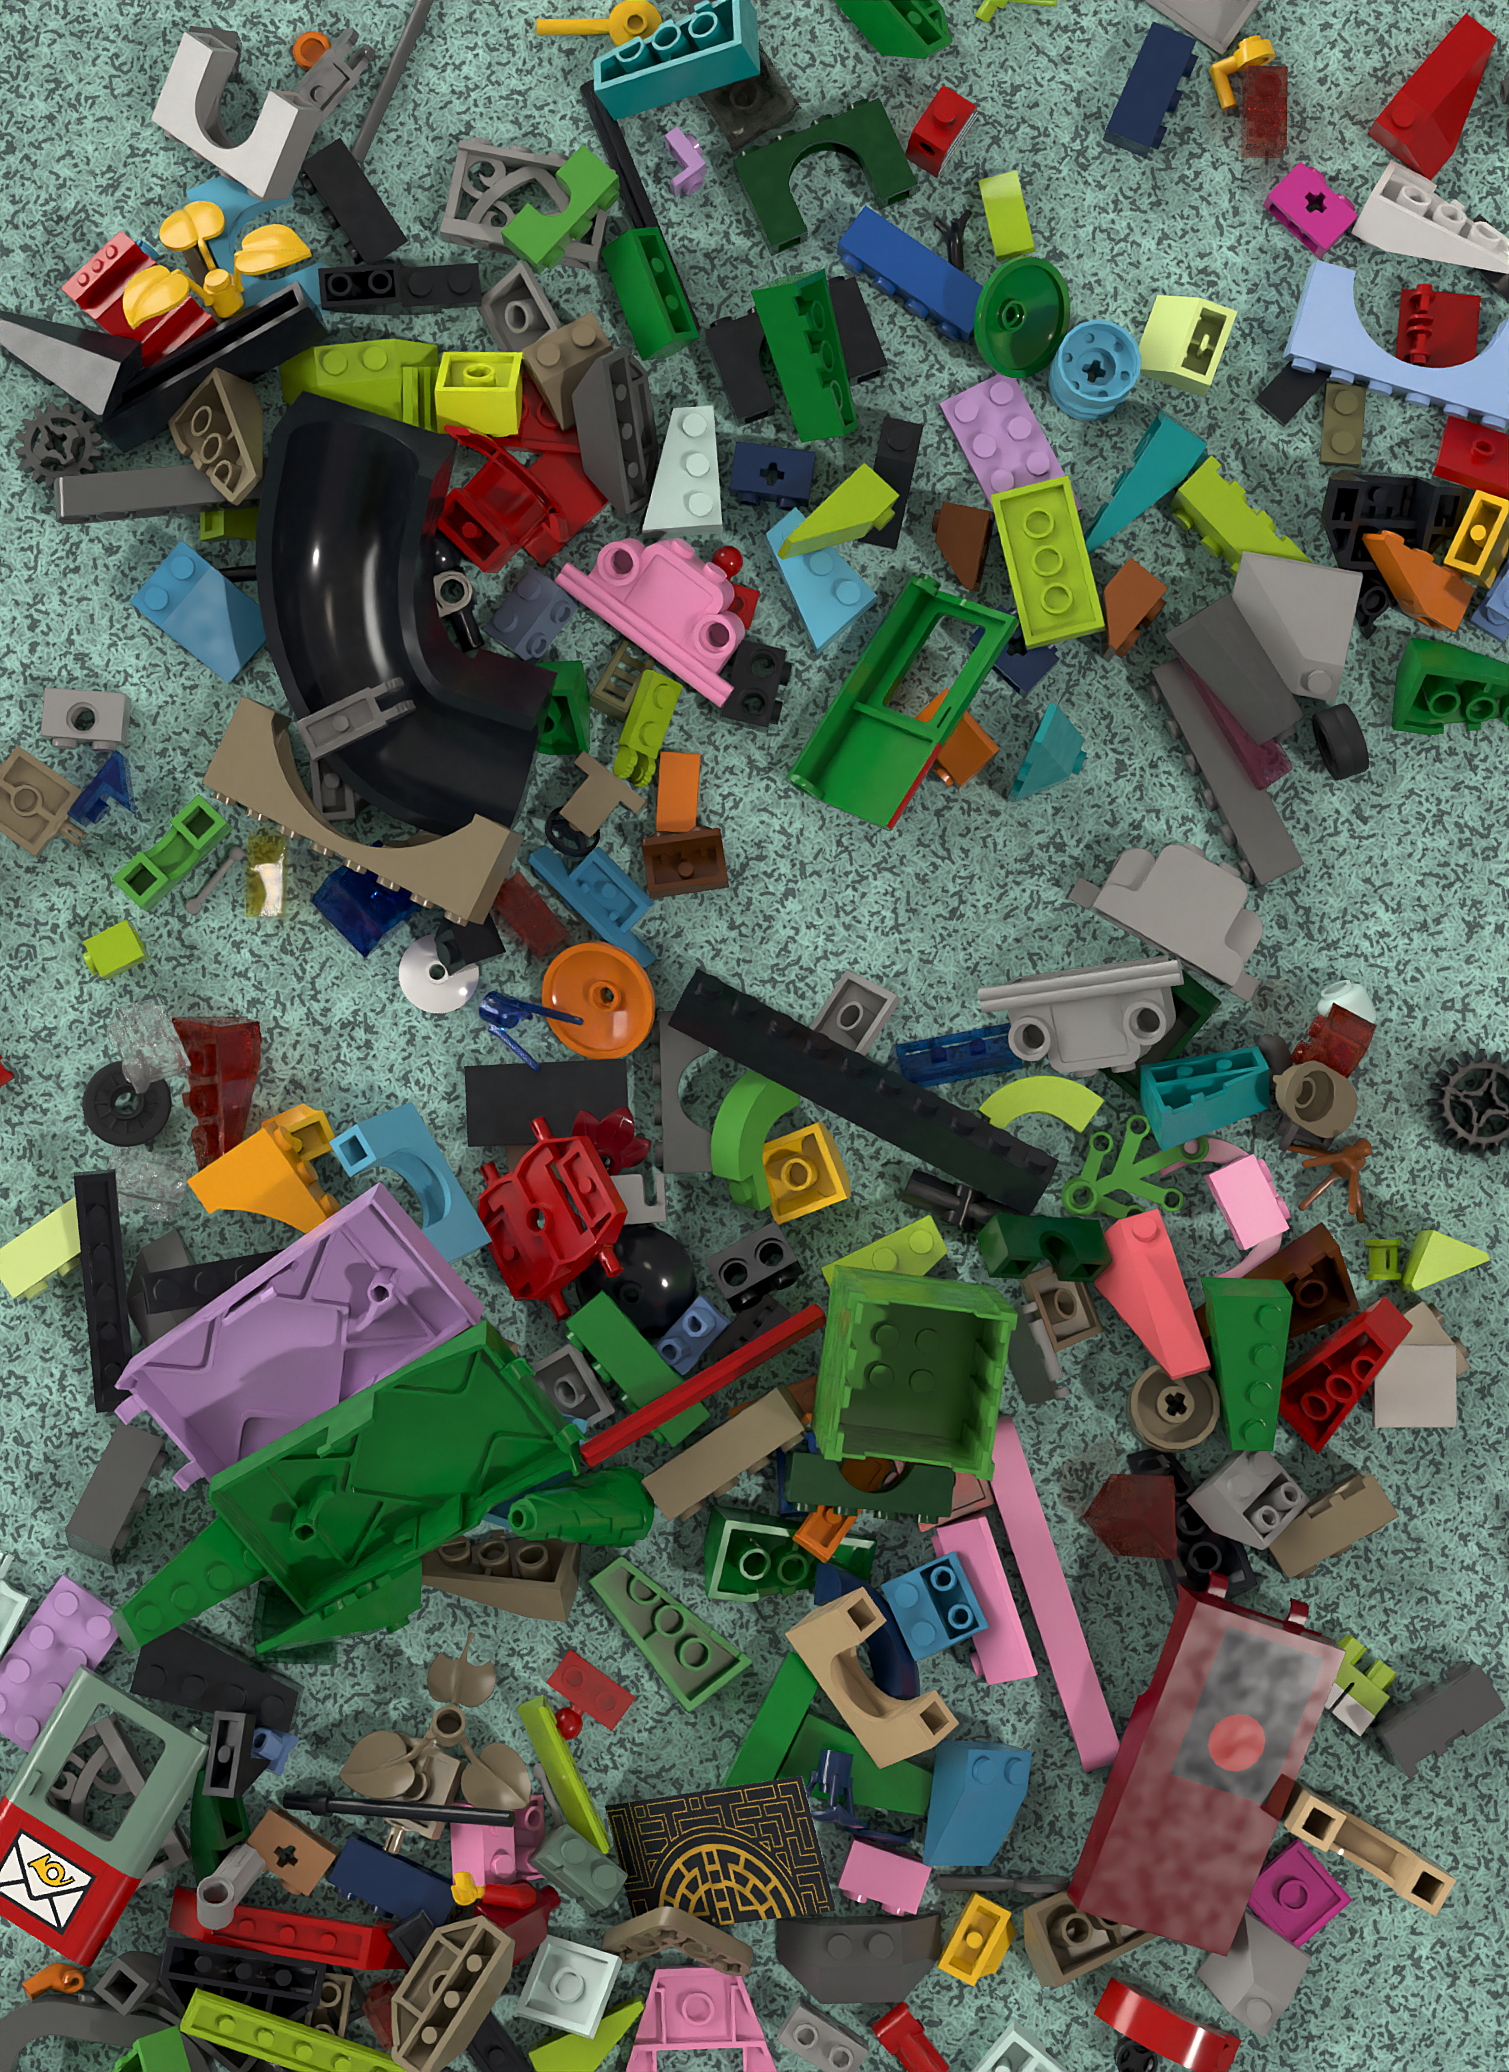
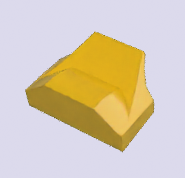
[260,1103,337,1162]
[937,1891,1017,1987]

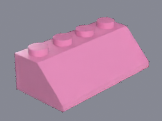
[930,1510,1038,1685]

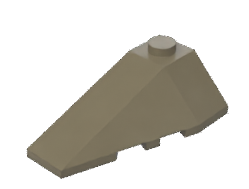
[168,367,263,506]
[419,1530,581,1622]

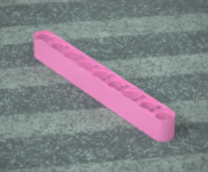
[990,1414,1120,1773]

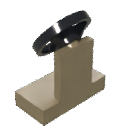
[545,750,648,857]

